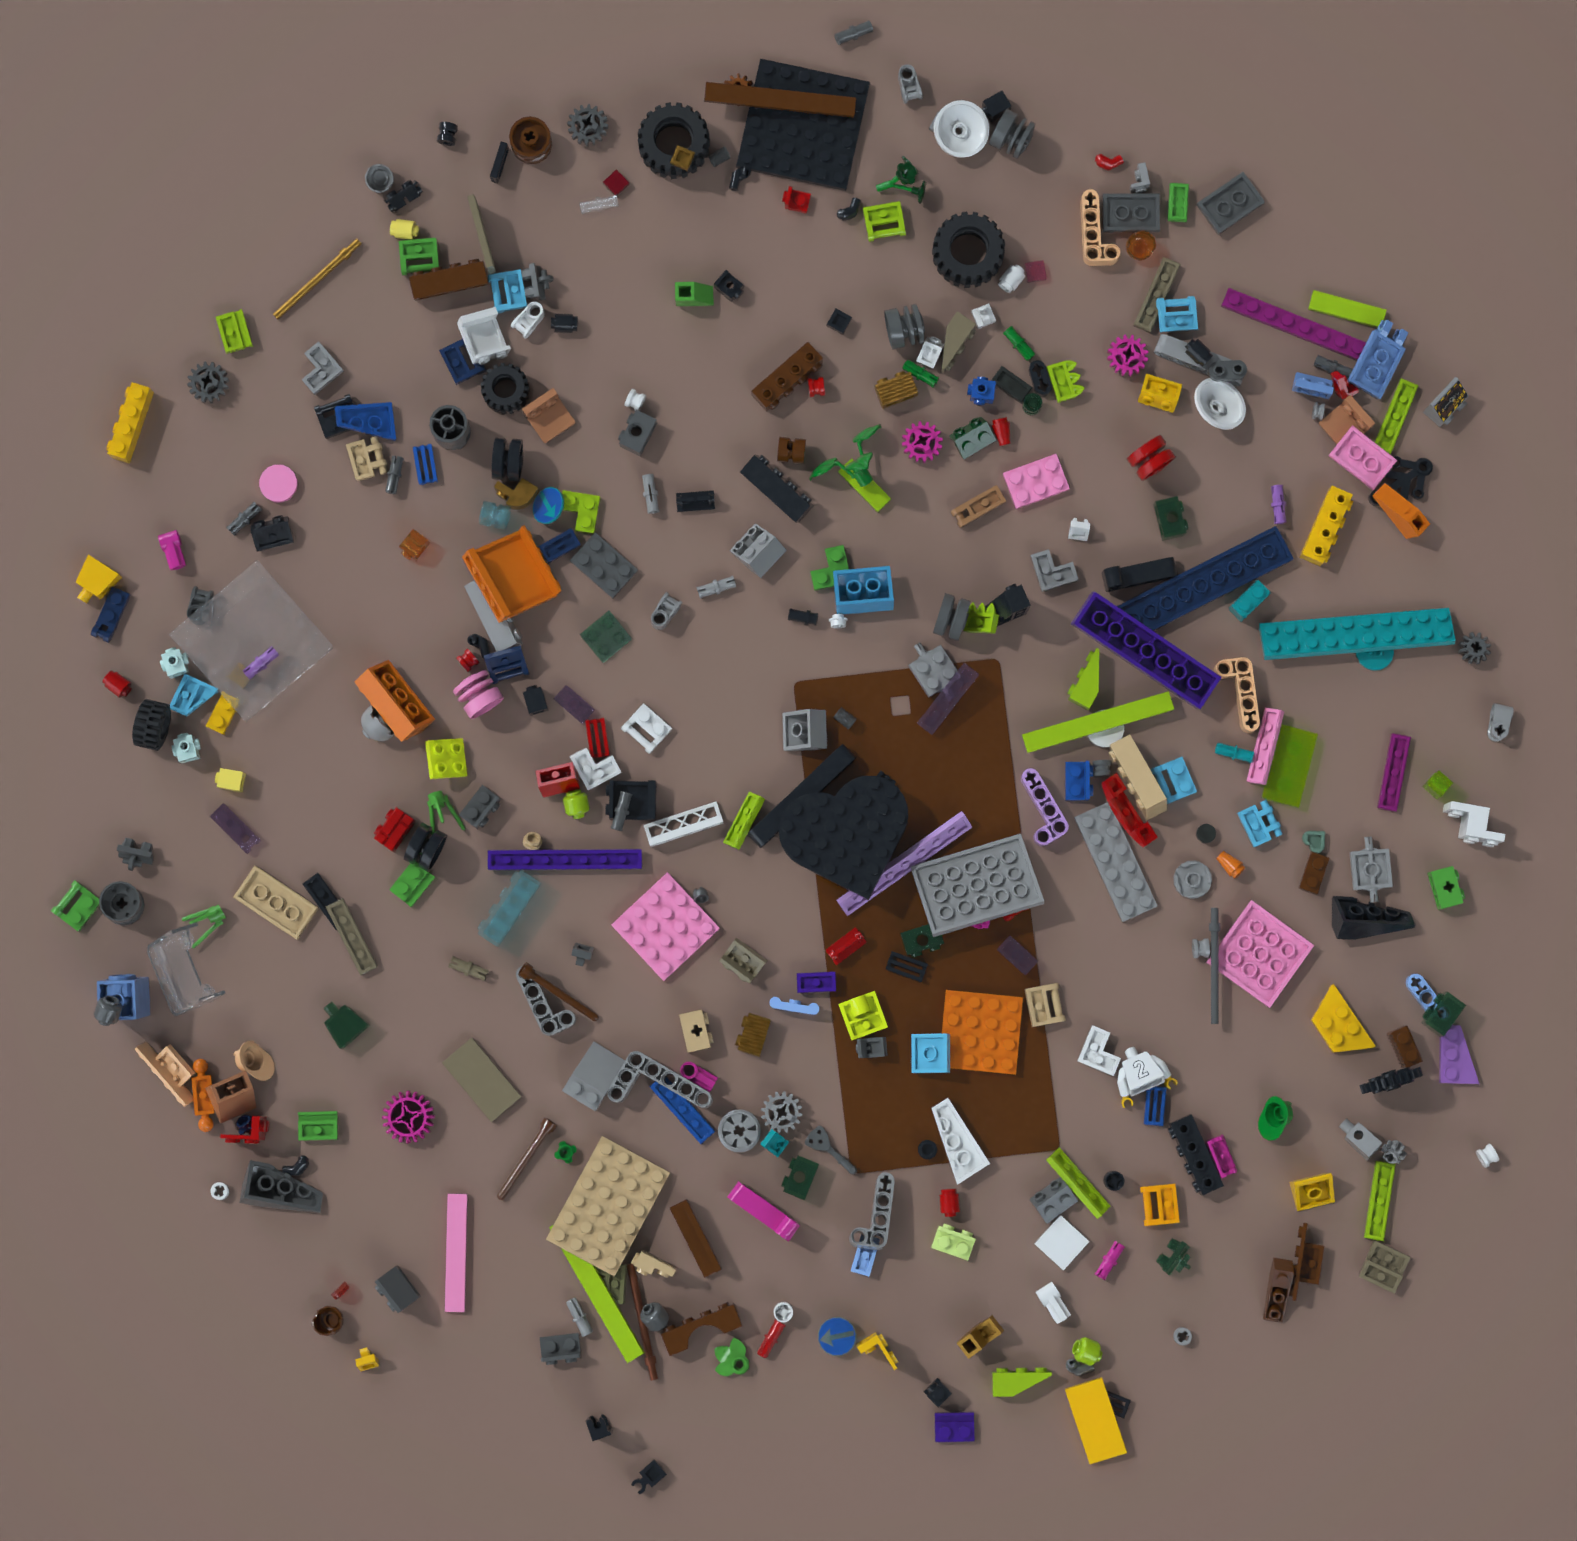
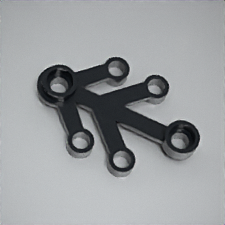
[1368,456,1433,506]

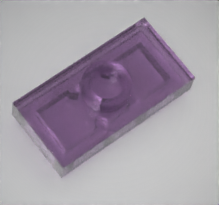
[554,685,595,725]
[997,935,1038,976]

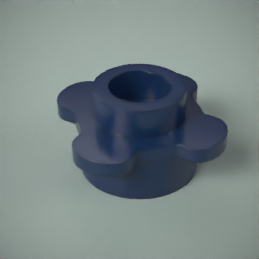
[236,1115,252,1135]

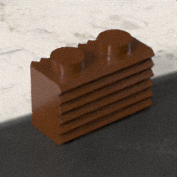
[1387,1025,1423,1068]

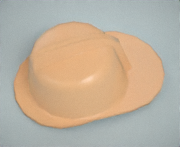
[233,1041,275,1081]

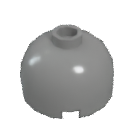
[361,706,394,741]

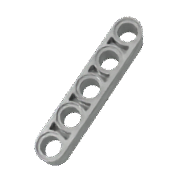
[1154,334,1244,386]

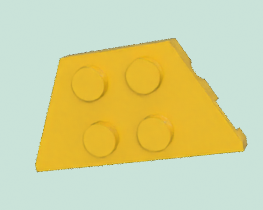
[1311,984,1375,1053]

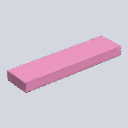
[1247,708,1284,785]

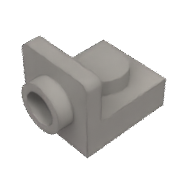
[1130,162,1150,194]

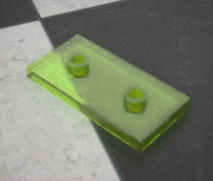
[1261,724,1318,808]

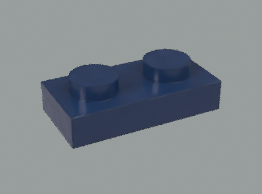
[538,528,581,564]

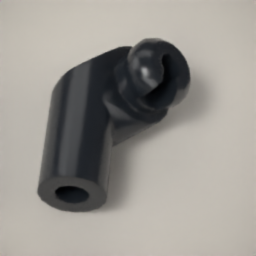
[729,166,751,191]
[282,1155,309,1175]

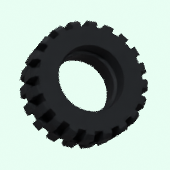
[638,102,710,179]
[932,212,1005,288]

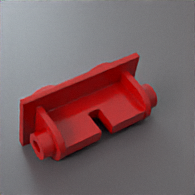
[825,927,867,966]

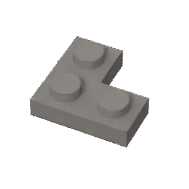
[302,341,344,395]
[1030,549,1079,592]

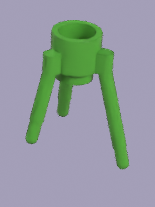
[427,791,465,835]
[182,904,226,948]

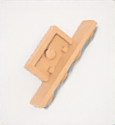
[135,1042,195,1107]

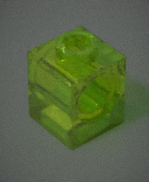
[1422,770,1453,799]

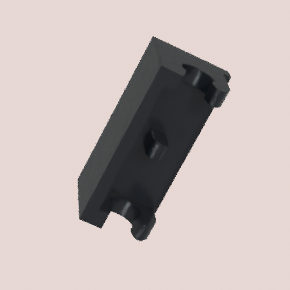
[586,1414,613,1441]

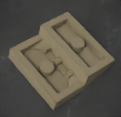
[1359,1240,1411,1294]

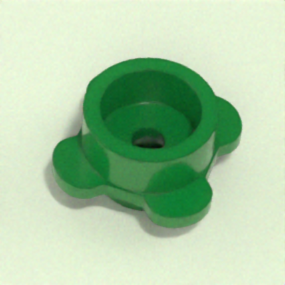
[554,1141,577,1164]

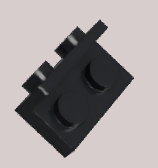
[250,515,294,552]

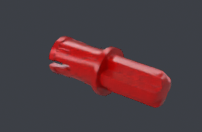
[757,1319,786,1358]

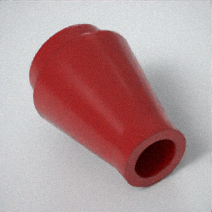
[991,417,1011,446]

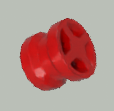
[808,377,825,397]
[456,648,480,672]

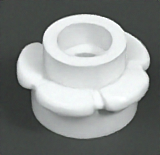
[829,614,848,628]

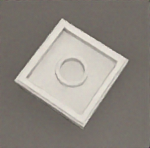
[1034,1215,1090,1270]

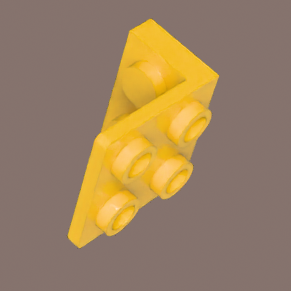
[856,1332,898,1370]

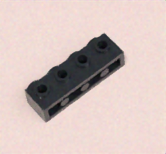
[740,455,814,523]
[1167,1114,1224,1195]

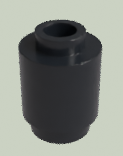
[551,314,578,333]
[1185,339,1213,367]

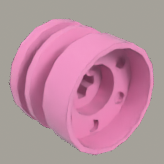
[453,670,504,719]

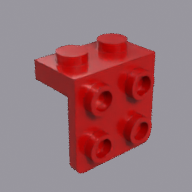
[220,1116,269,1144]

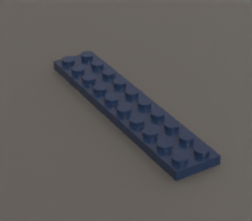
[1117,526,1294,631]

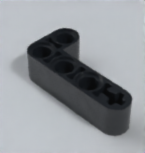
[1102,557,1178,592]

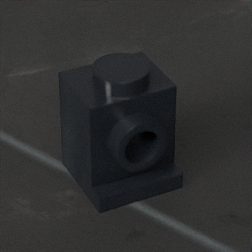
[714,270,744,302]
[923,1378,952,1407]

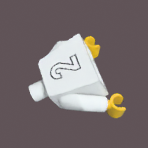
[1117,1047,1178,1108]

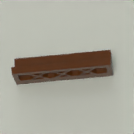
[670,1199,722,1278]

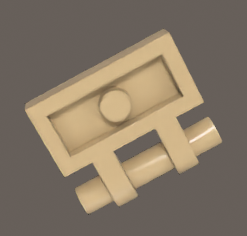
[346,436,388,482]

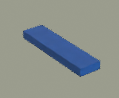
[649,1077,715,1144]

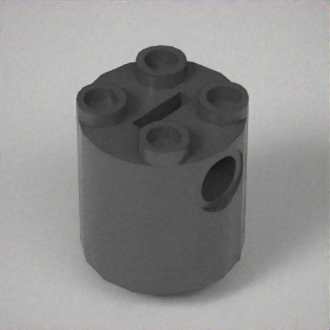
[429,405,471,450]

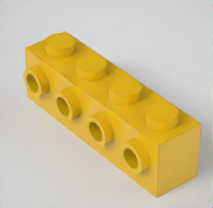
[106,382,154,464]
[1299,486,1354,566]

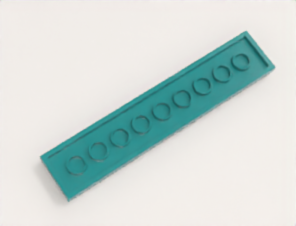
[1259,608,1456,660]

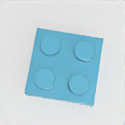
[911,1033,950,1073]

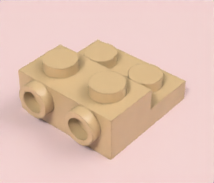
[631,1250,677,1278]

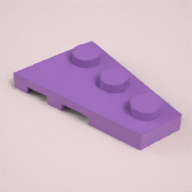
[1439,1025,1479,1084]

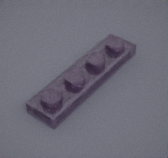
[917,663,980,735]

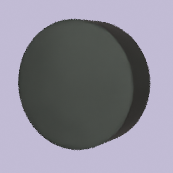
[1196,824,1216,843]

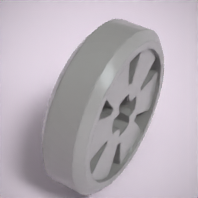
[718,1110,761,1152]

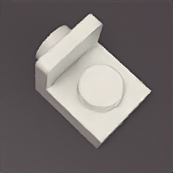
[916,337,944,369]

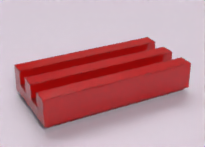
[585,718,610,759]

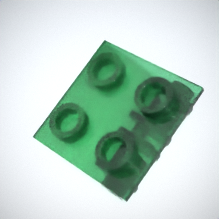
[580,610,632,663]

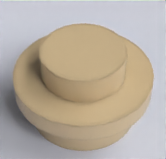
[523,832,542,850]

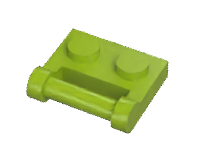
[863,201,906,242]

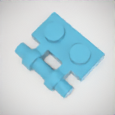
[1237,799,1283,848]

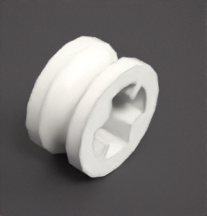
[211,1182,229,1200]

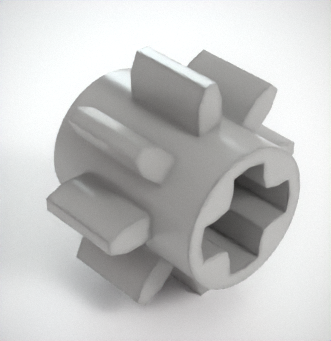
[1381,1140,1407,1164]

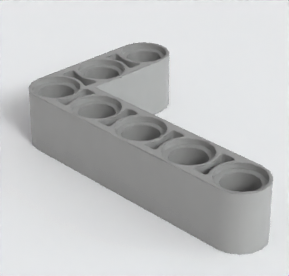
[608,1051,713,1108]

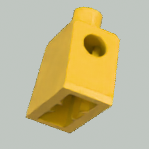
[76,554,122,604]

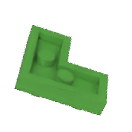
[810,545,849,591]

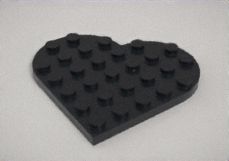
[779,776,908,900]

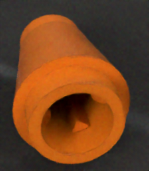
[1216,851,1245,878]

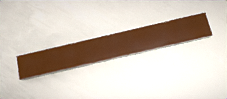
[704,82,856,118]

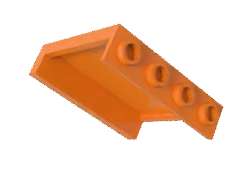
[462,525,562,623]

